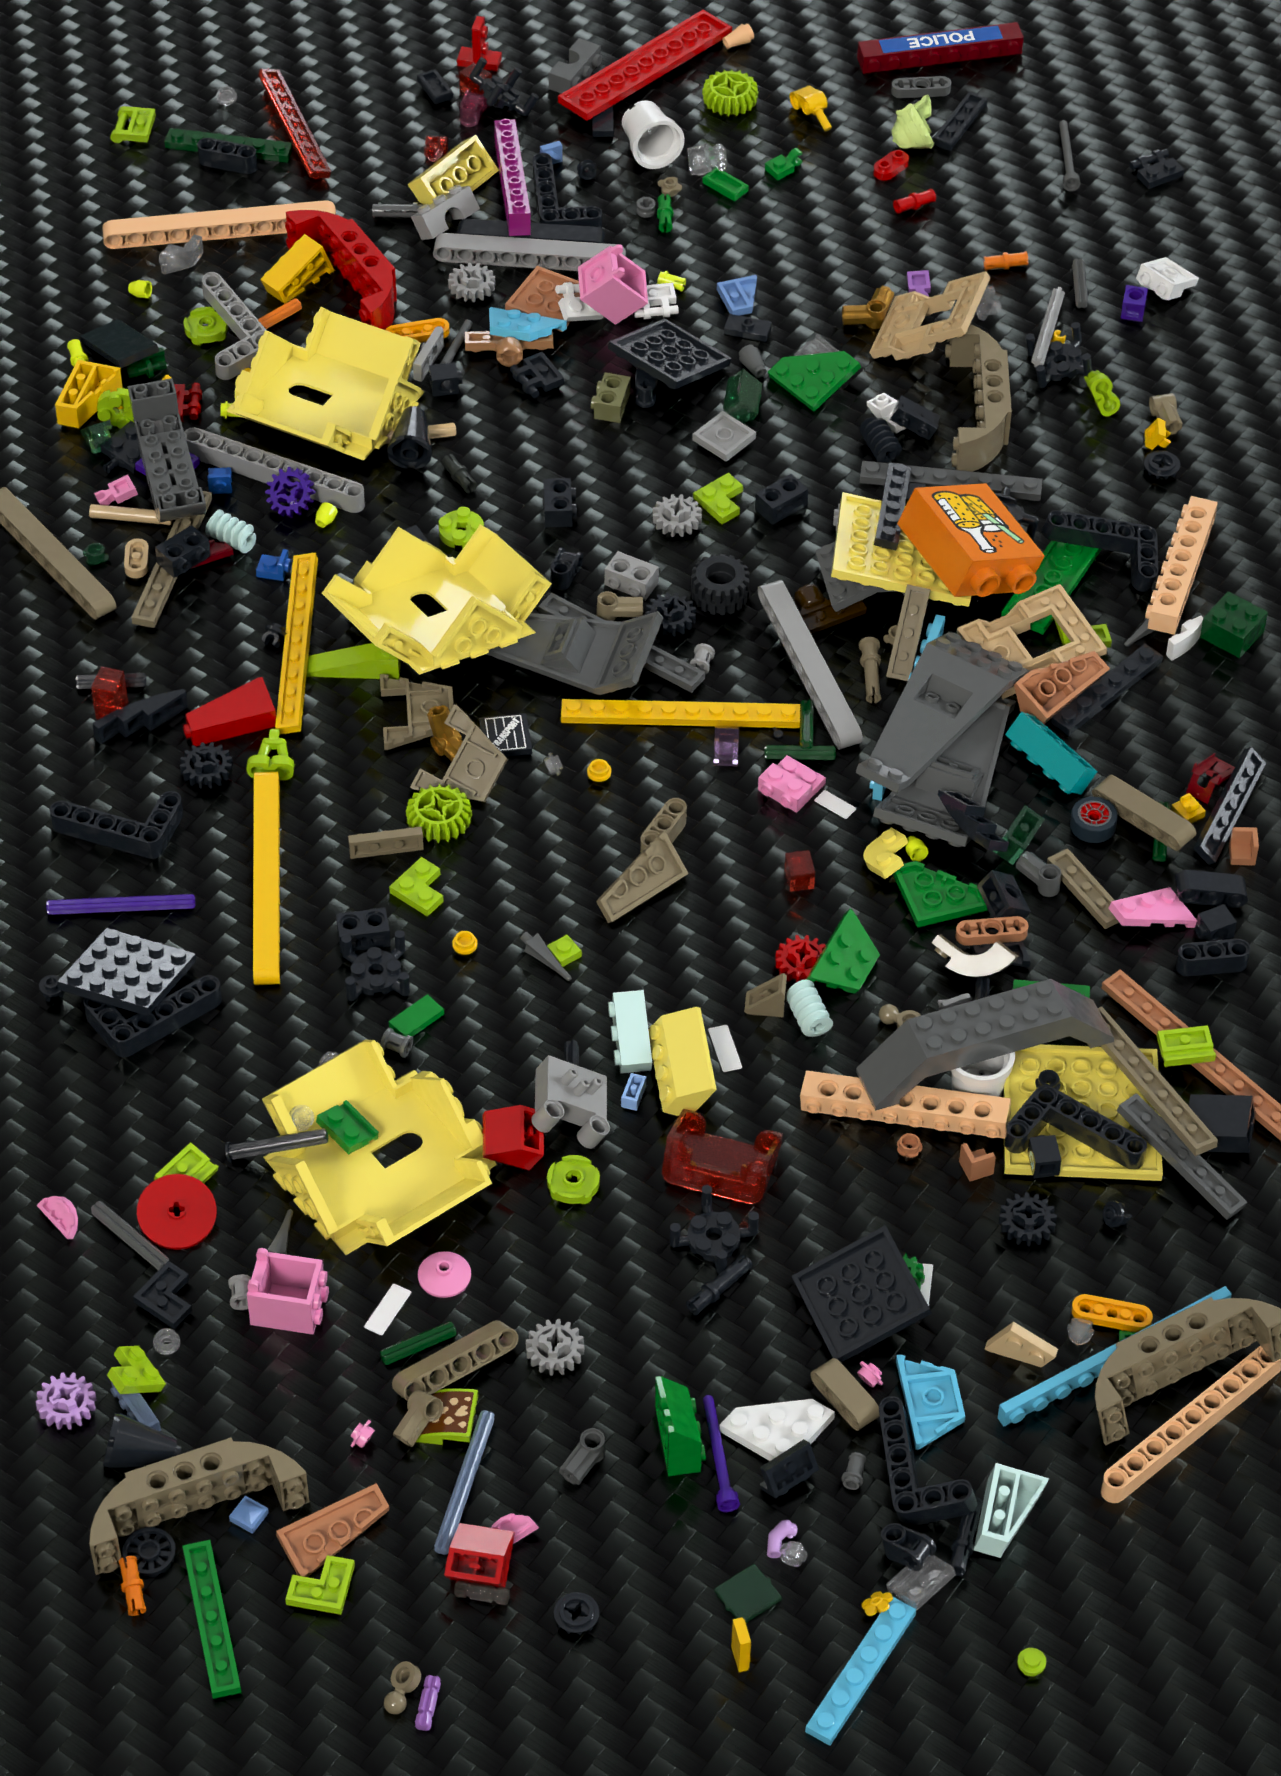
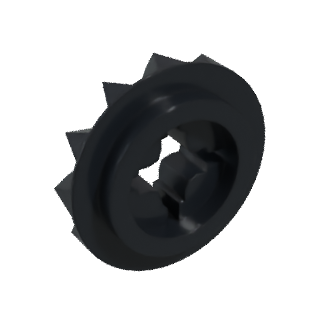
[1144,451,1180,480]
[554,1592,599,1635]

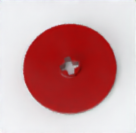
[137,1174,217,1250]

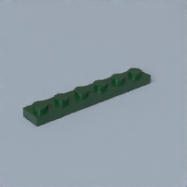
[164,128,293,163]

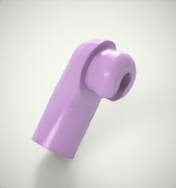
[767,1520,798,1558]

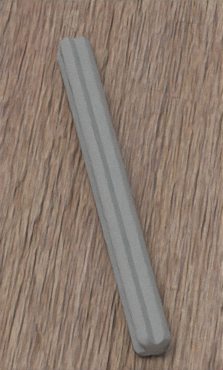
[1031,287,1065,367]

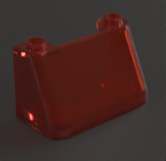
[662,1109,783,1204]

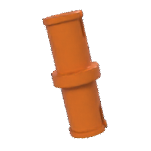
[983,251,1028,270]
[119,1556,147,1616]

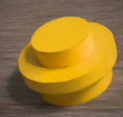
[587,759,611,782]
[452,931,477,955]

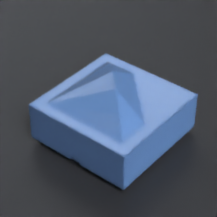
[540,141,562,164]
[229,1496,269,1534]

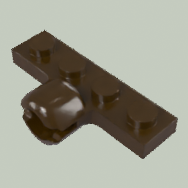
[774,584,867,634]

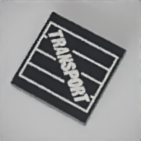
[479,713,532,757]

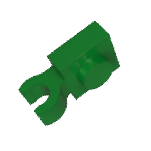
[765,148,802,181]

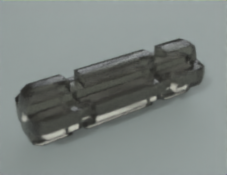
[454,1580,510,1605]

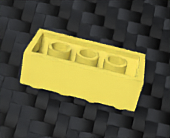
[408,135,499,211]
[648,1007,717,1119]

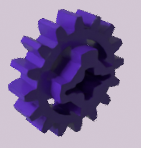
[265,467,316,518]

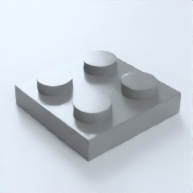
[693,411,756,461]

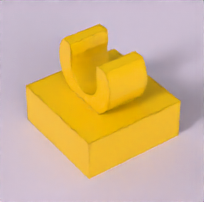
[1145,418,1171,450]
[1171,793,1206,823]

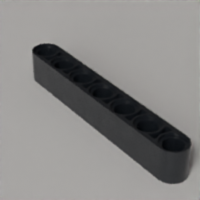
[457,219,605,244]

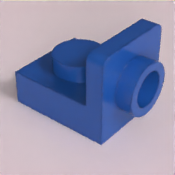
[208,467,232,494]
[256,549,292,581]

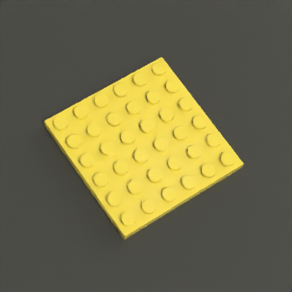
[831,492,971,607]
[1003,1044,1163,1181]

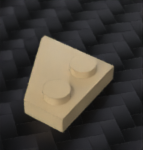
[985,1322,1058,1367]

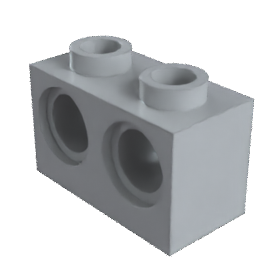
[605,551,659,601]

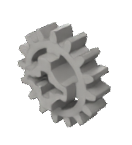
[448,263,495,302]
[653,494,702,537]
[526,1319,584,1376]

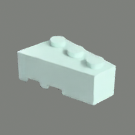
[608,990,652,1073]
[974,1463,1049,1558]

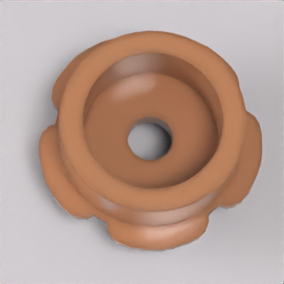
[897,1133,922,1158]

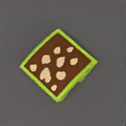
[416,1389,478,1445]

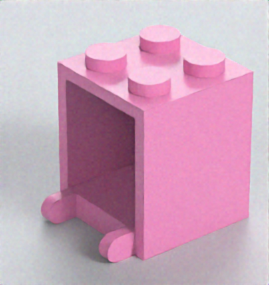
[578,244,648,325]
[247,1248,329,1335]

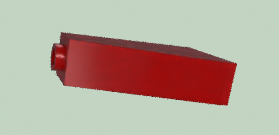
[183,677,276,746]

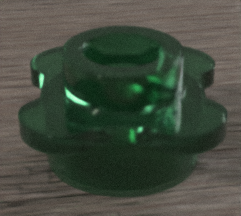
[83,543,109,565]

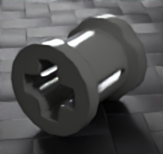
[380,1028,413,1058]

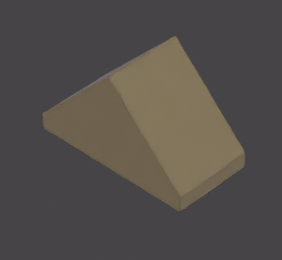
[744,973,787,1017]

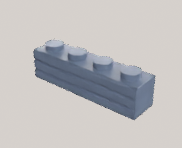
[110,1382,161,1431]

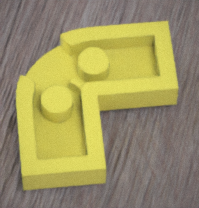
[863,827,908,879]

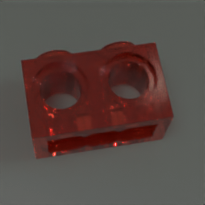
[91,666,128,719]

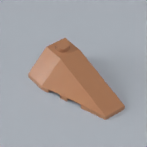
[1014,651,1110,724]

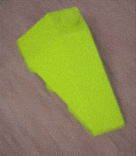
[306,643,401,680]

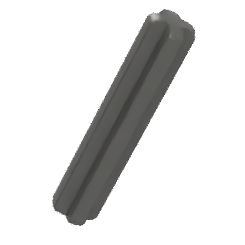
[1072,259,1088,308]

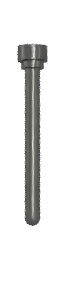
[1059,120,1080,191]

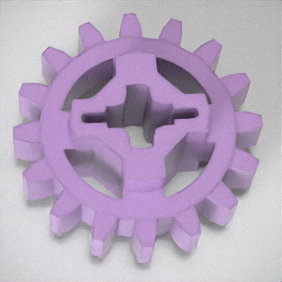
[36,1373,97,1430]

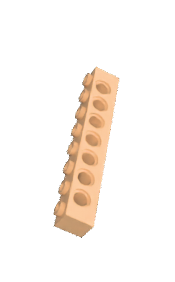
[1145,496,1218,635]
[800,1071,1011,1139]

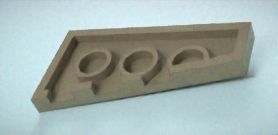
[596,831,689,923]

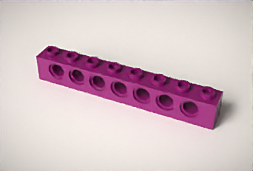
[494,119,531,236]

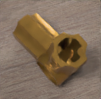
[842,285,894,329]
[427,705,463,762]

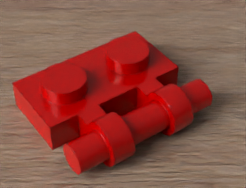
[174,383,202,422]

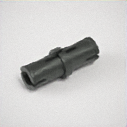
[442,454,477,493]

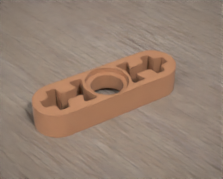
[955,916,1028,946]

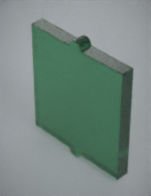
[714,1564,782,1623]

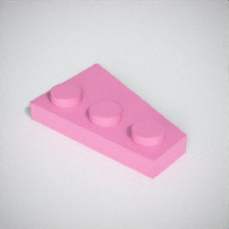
[1108,887,1197,928]

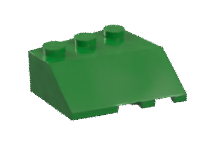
[655,1376,706,1476]

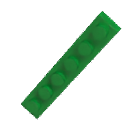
[182,1540,241,1699]

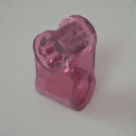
[460,89,487,127]

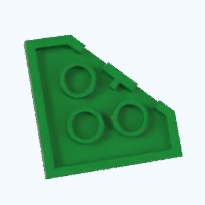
[768,351,861,411]
[893,861,987,928]

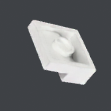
[1136,257,1199,300]

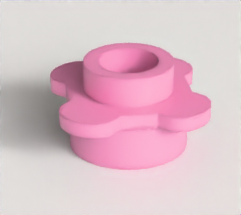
[857,1361,883,1388]
[350,1420,375,1448]

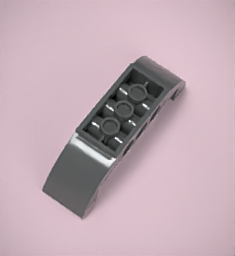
[128,378,206,523]

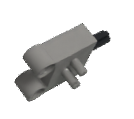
[531,1040,610,1149]

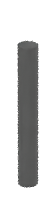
[440,319,473,364]

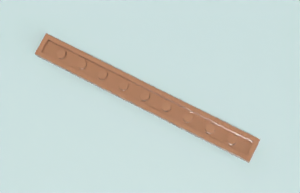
[1101,970,1281,1141]

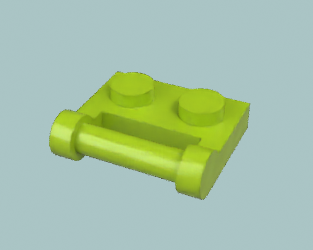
[110,106,156,143]

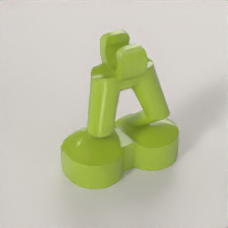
[1084,370,1120,417]
[247,729,295,780]

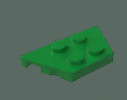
[806,909,880,994]

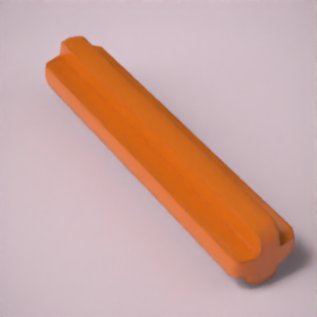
[258,298,302,329]

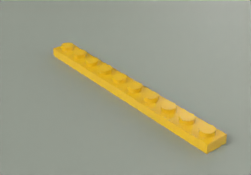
[275,552,318,734]
[561,699,800,728]

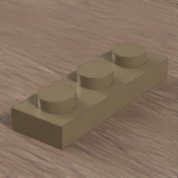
[348,827,424,859]

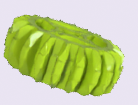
[702,70,758,116]
[406,783,472,844]

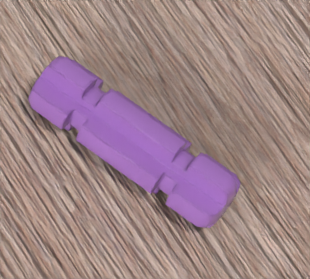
[415,1675,441,1731]

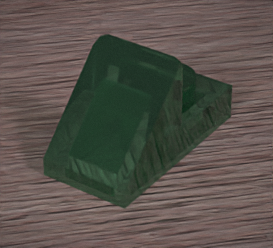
[80,420,112,454]

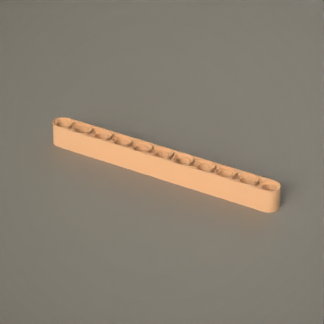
[102,201,336,249]
[1101,1346,1281,1503]

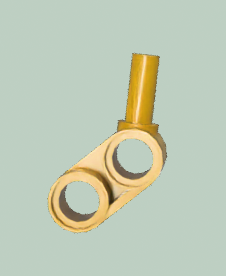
[789,86,832,131]

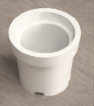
[622,101,684,169]
[950,1052,1015,1097]

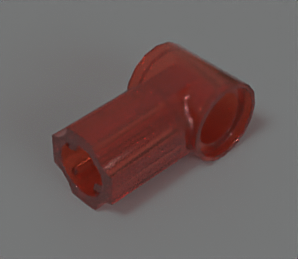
[424,136,448,162]

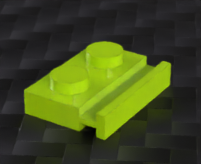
[1157,1025,1216,1067]
[154,1142,219,1183]

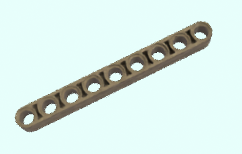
[0,487,116,620]

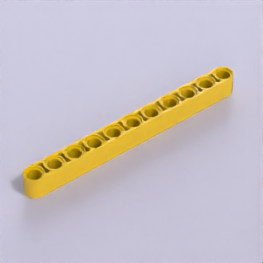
[253,771,280,985]

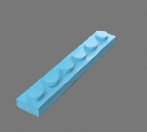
[805,1597,916,1746]

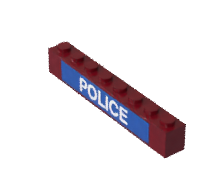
[857,22,1024,73]

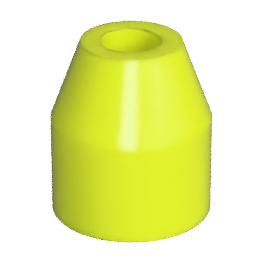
[128,280,152,299]
[315,502,338,528]
[905,836,928,862]

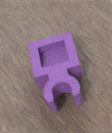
[907,270,931,297]

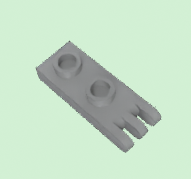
[412,326,444,382]

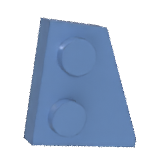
[716,275,757,316]

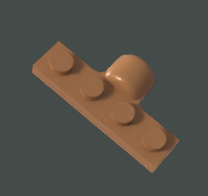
[465,331,553,367]

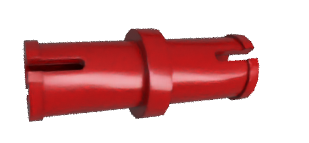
[893,189,936,213]

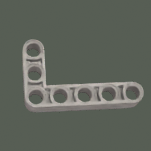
[202,272,267,380]

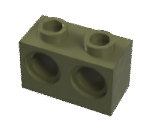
[591,372,631,423]

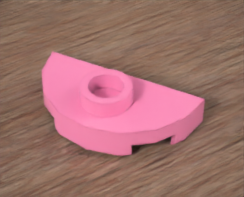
[37,1196,78,1239]
[491,1513,539,1544]

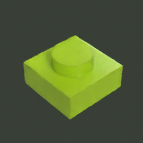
[547,935,582,967]

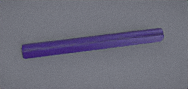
[46,894,195,915]

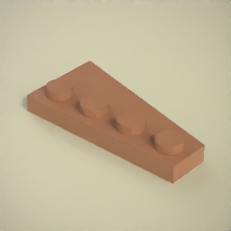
[276,1483,389,1577]

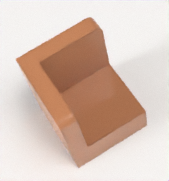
[1229,827,1259,865]
[959,1143,996,1182]

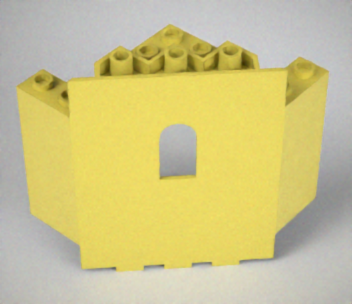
[227,307,425,460]
[322,524,552,675]
[262,1039,497,1255]

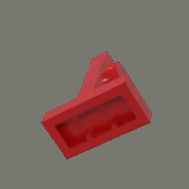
[457,16,502,71]

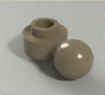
[879,1004,921,1029]
[384,1661,421,1714]

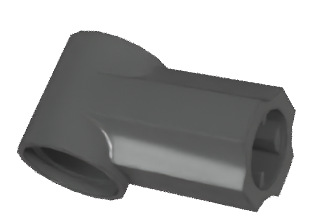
[1016,851,1061,897]
[559,1428,605,1485]

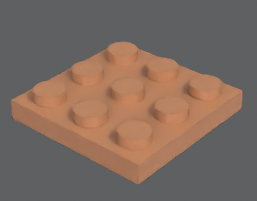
[505,266,580,332]

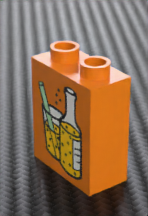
[897,483,1045,597]

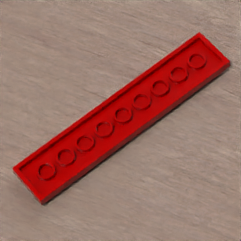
[558,10,732,121]

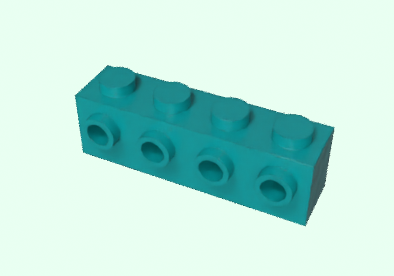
[1005,711,1098,795]

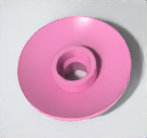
[418,1252,471,1298]

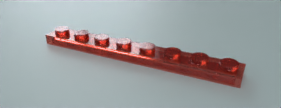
[258,69,332,179]

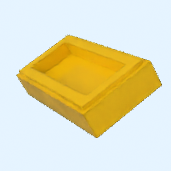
[731,1617,751,1672]

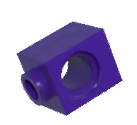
[1121,285,1148,322]

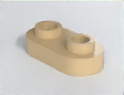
[124,539,149,578]

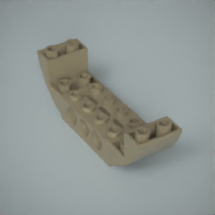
[945,324,1012,472]
[1095,1297,1281,1445]
[89,1437,309,1575]

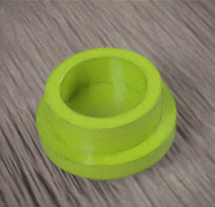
[1017,1648,1046,1676]

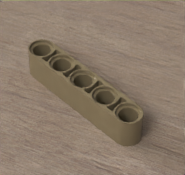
[1092,775,1196,851]
[392,1320,518,1401]

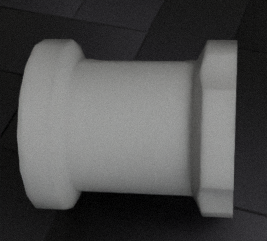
[690,643,715,674]
[228,1274,251,1310]

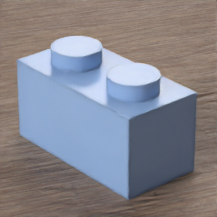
[621,1073,646,1111]

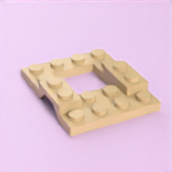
[869,271,990,361]
[957,584,1107,699]

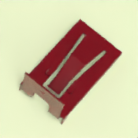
[1186,753,1235,804]

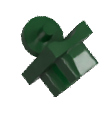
[126,347,167,378]

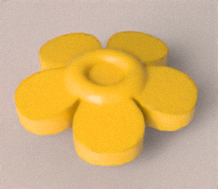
[862,1591,893,1616]

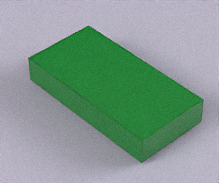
[703,167,749,201]
[389,994,444,1037]

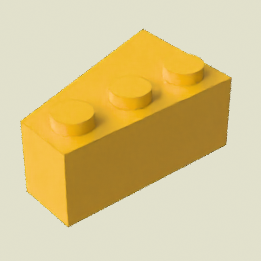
[260,234,335,304]
[55,360,122,428]

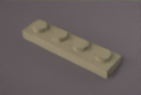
[886,584,931,682]
[1047,848,1119,929]

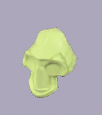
[892,95,934,149]

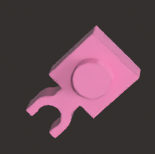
[94,475,138,506]

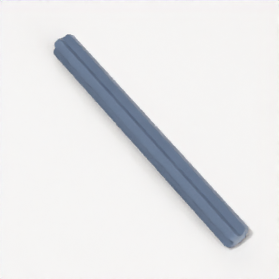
[434,1410,495,1555]

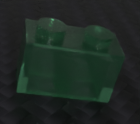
[723,369,762,424]
[993,805,1045,865]

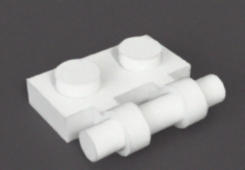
[555,282,604,322]
[634,283,679,319]

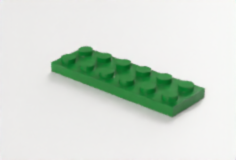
[1001,541,1102,635]

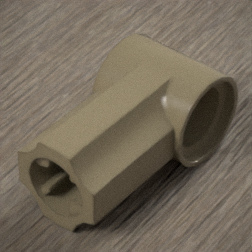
[1149,393,1182,435]
[596,591,643,621]
[393,1390,444,1447]

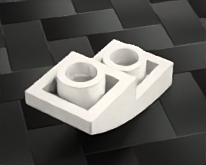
[867,393,905,433]
[1166,616,1203,661]

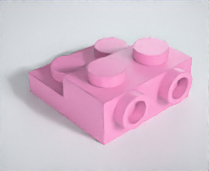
[758,755,826,813]

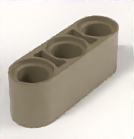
[640,798,687,854]
[810,1358,880,1430]

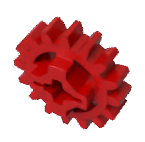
[775,935,826,982]

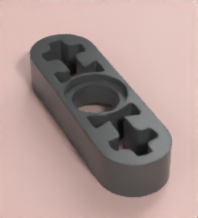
[891,76,951,98]

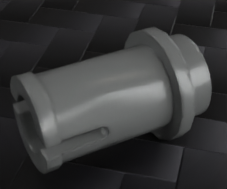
[842,1452,867,1490]

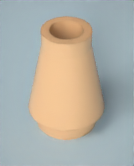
[722,24,754,49]

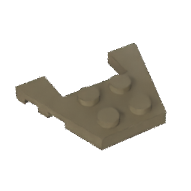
[380,674,454,750]
[410,704,508,802]

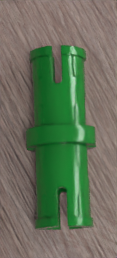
[657,194,674,233]

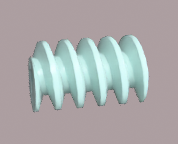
[205,509,256,553]
[786,980,833,1037]

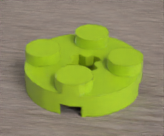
[184,307,228,345]
[97,388,134,429]
[439,507,484,549]
[547,1155,600,1204]

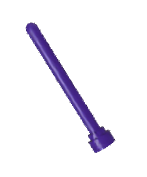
[703,1395,740,1512]

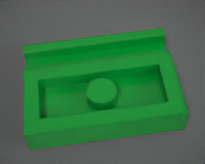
[316,1100,379,1155]

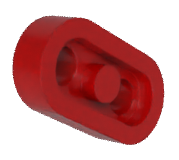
[873,150,909,181]

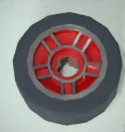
[1070,796,1118,843]

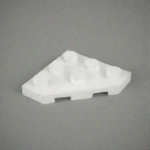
[720,1399,835,1461]

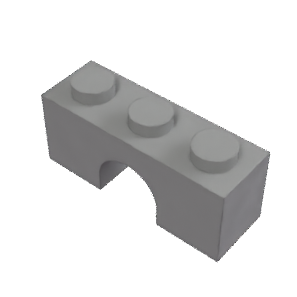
[411,185,480,240]

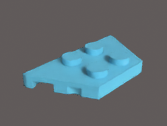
[489,307,567,342]
[896,1355,965,1450]

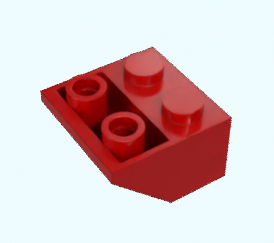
[483,1105,544,1170]
[444,1523,515,1588]

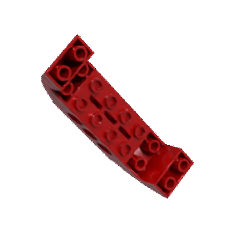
[284,210,397,330]

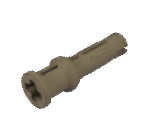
[859,637,881,703]

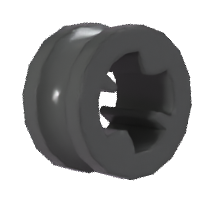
[637,197,655,217]

